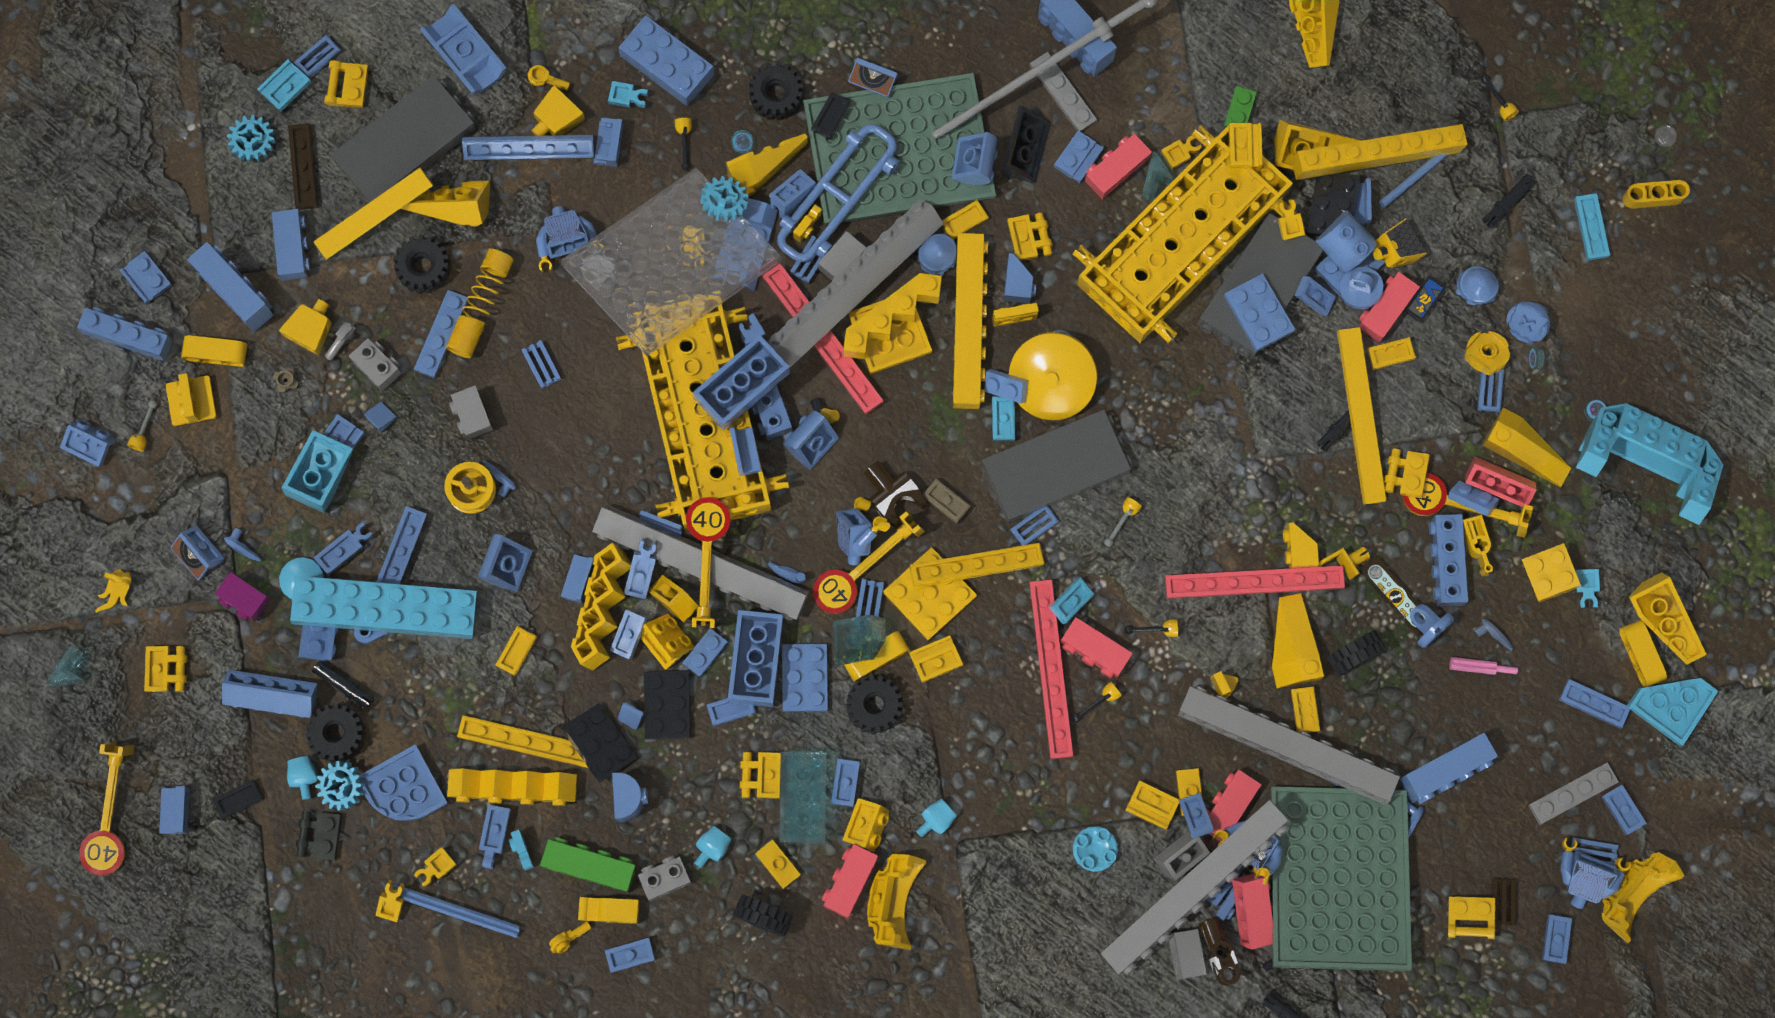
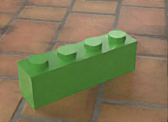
[540,837,637,893]

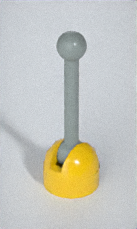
[127,400,157,452]
[1104,497,1142,547]

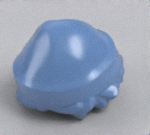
[918,234,957,276]
[1456,266,1499,305]

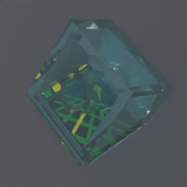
[833,615,886,666]

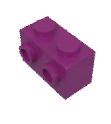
[214,572,270,622]

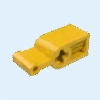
[1463,515,1493,577]
[578,897,640,924]

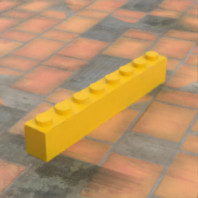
[1291,124,1468,180]
[953,233,988,409]

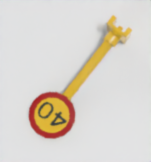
[1403,473,1533,538]
[686,497,731,628]
[813,512,925,614]
[79,742,135,876]

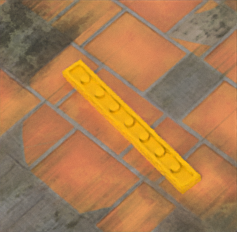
[1337,327,1386,505]

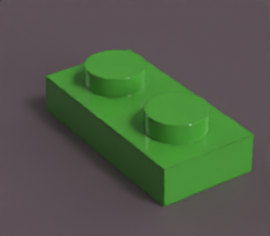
[1223,86,1257,128]

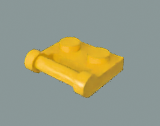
[324,60,369,109]
[1448,897,1495,939]

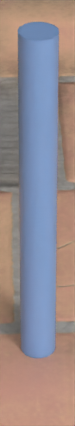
[1379,154,1448,208]

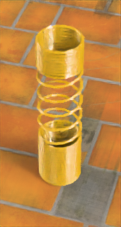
[446,248,514,358]

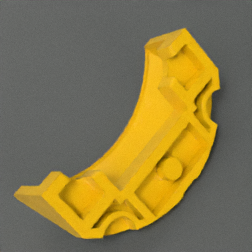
[1601,852,1685,943]
[867,854,926,950]

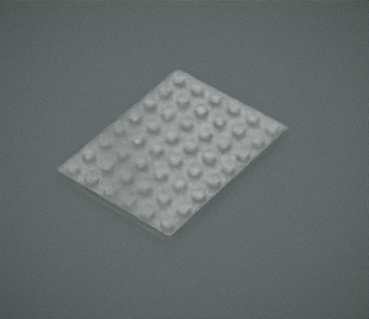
[561,168,782,356]

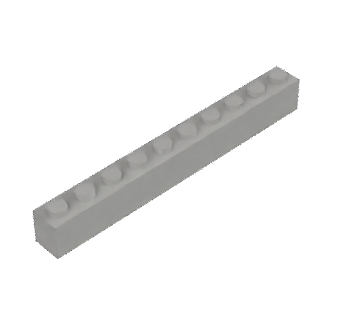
[767,200,944,367]
[592,504,809,620]
[1178,686,1400,806]
[1101,800,1291,975]

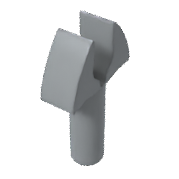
[325,323,356,360]

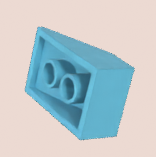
[282,430,353,513]

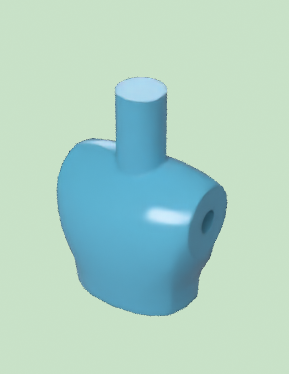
[287,756,318,800]
[916,798,957,838]
[694,826,732,868]

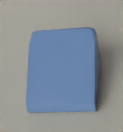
[364,402,397,432]
[618,702,645,730]

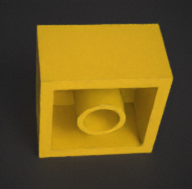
[1522,543,1582,603]

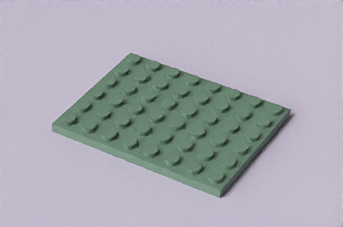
[803,73,996,225]
[1270,787,1412,971]

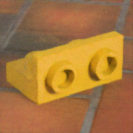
[842,798,890,853]

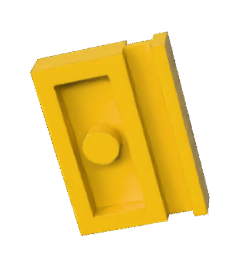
[1229,123,1263,168]
[992,303,1039,327]
[909,635,963,683]
[1125,780,1179,830]

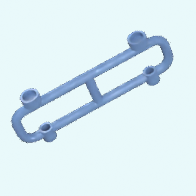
[777,124,900,262]

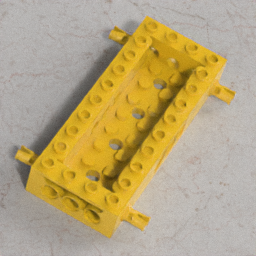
[1072,125,1297,344]
[616,294,789,532]

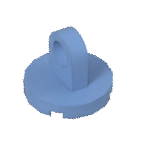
[1339,267,1384,310]
[1506,301,1550,343]
[1410,604,1454,648]

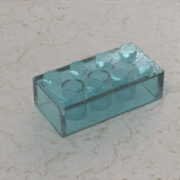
[780,751,826,845]

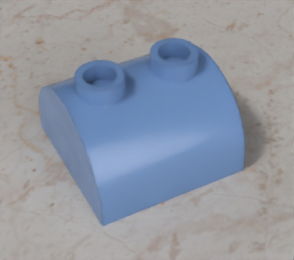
[951,132,998,185]
[1315,210,1377,272]
[783,410,839,470]
[478,534,532,592]
[612,773,648,823]

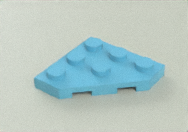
[1626,678,1718,746]

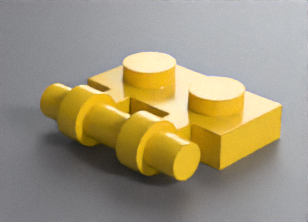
[1007,213,1053,261]
[1384,448,1430,498]
[144,646,187,692]
[739,752,781,799]

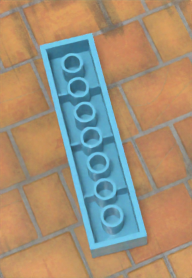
[290,576,477,639]

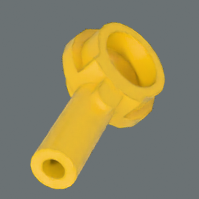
[528,65,570,91]
[549,921,591,954]

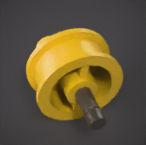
[444,462,496,514]

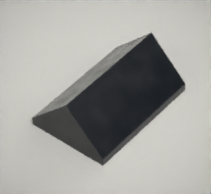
[1002,106,1050,183]

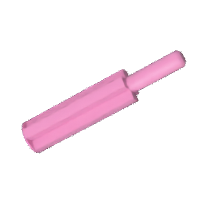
[1449,657,1518,675]

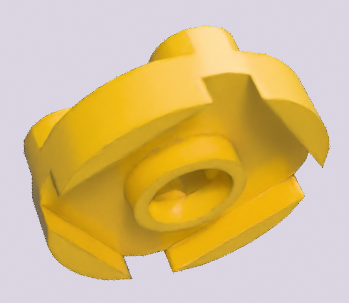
[1464,331,1510,375]

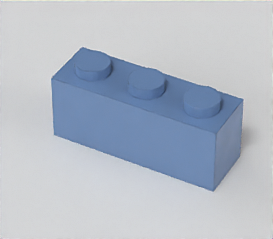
[272,209,311,281]

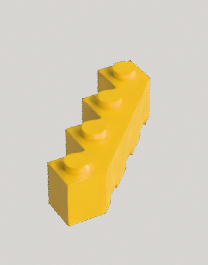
[843,273,942,359]
[571,543,631,671]
[447,768,577,806]

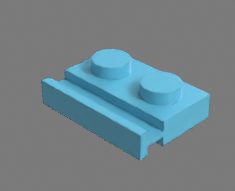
[257,59,311,112]

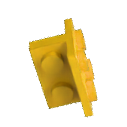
[166,373,217,426]
[641,614,694,670]

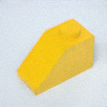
[648,575,699,622]

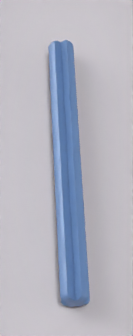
[392,884,520,938]

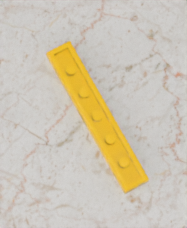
[313,167,433,260]
[910,543,1044,588]
[457,715,589,769]

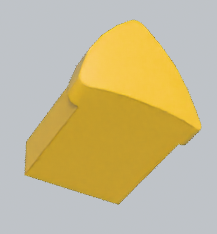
[1210,671,1238,699]

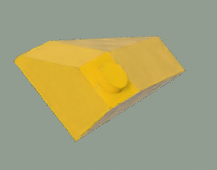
[1289,0,1339,68]
[1274,119,1363,170]
[726,133,808,197]
[400,181,490,226]
[1482,407,1571,488]
[1629,572,1707,665]
[1272,593,1324,689]

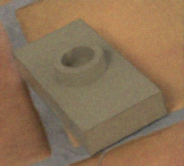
[922,479,971,524]

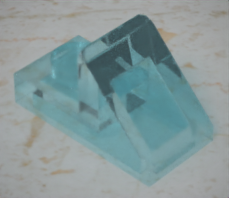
[1141,152,1173,201]
[46,645,85,689]

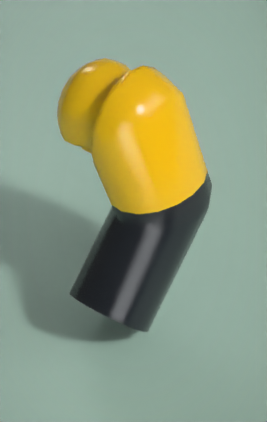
[810,398,840,424]

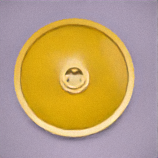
[1009,332,1097,420]

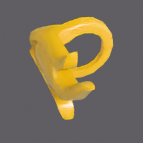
[95,569,131,613]

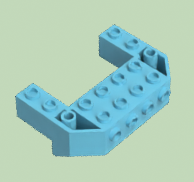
[1576,403,1723,525]

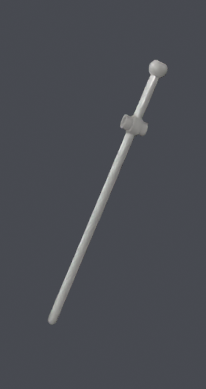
[932,0,1157,138]

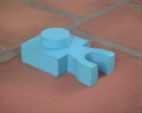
[608,81,648,108]
[1576,569,1600,608]
[509,830,534,871]

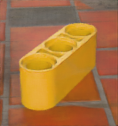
[1622,180,1690,209]
[181,335,248,367]
[1619,620,1667,687]
[844,631,910,683]

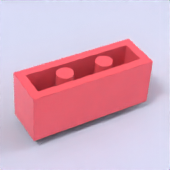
[1085,133,1152,200]
[1359,272,1420,343]
[1465,456,1537,507]
[1060,617,1133,679]
[1207,770,1261,842]
[822,844,878,919]
[1232,873,1273,950]

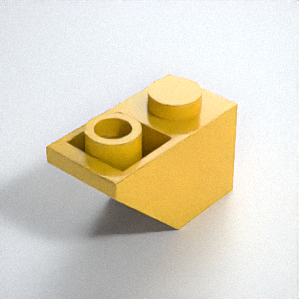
[1283,523,1319,569]

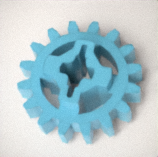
[227,115,276,163]
[700,176,748,222]
[315,761,365,810]

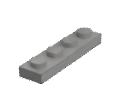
[1030,52,1097,132]
[1528,762,1618,825]

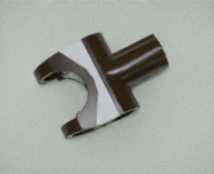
[864,461,927,529]
[1199,917,1241,986]

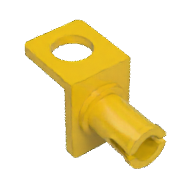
[1318,547,1370,580]

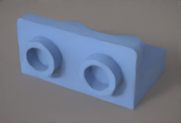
[60,420,116,467]
[298,625,338,662]

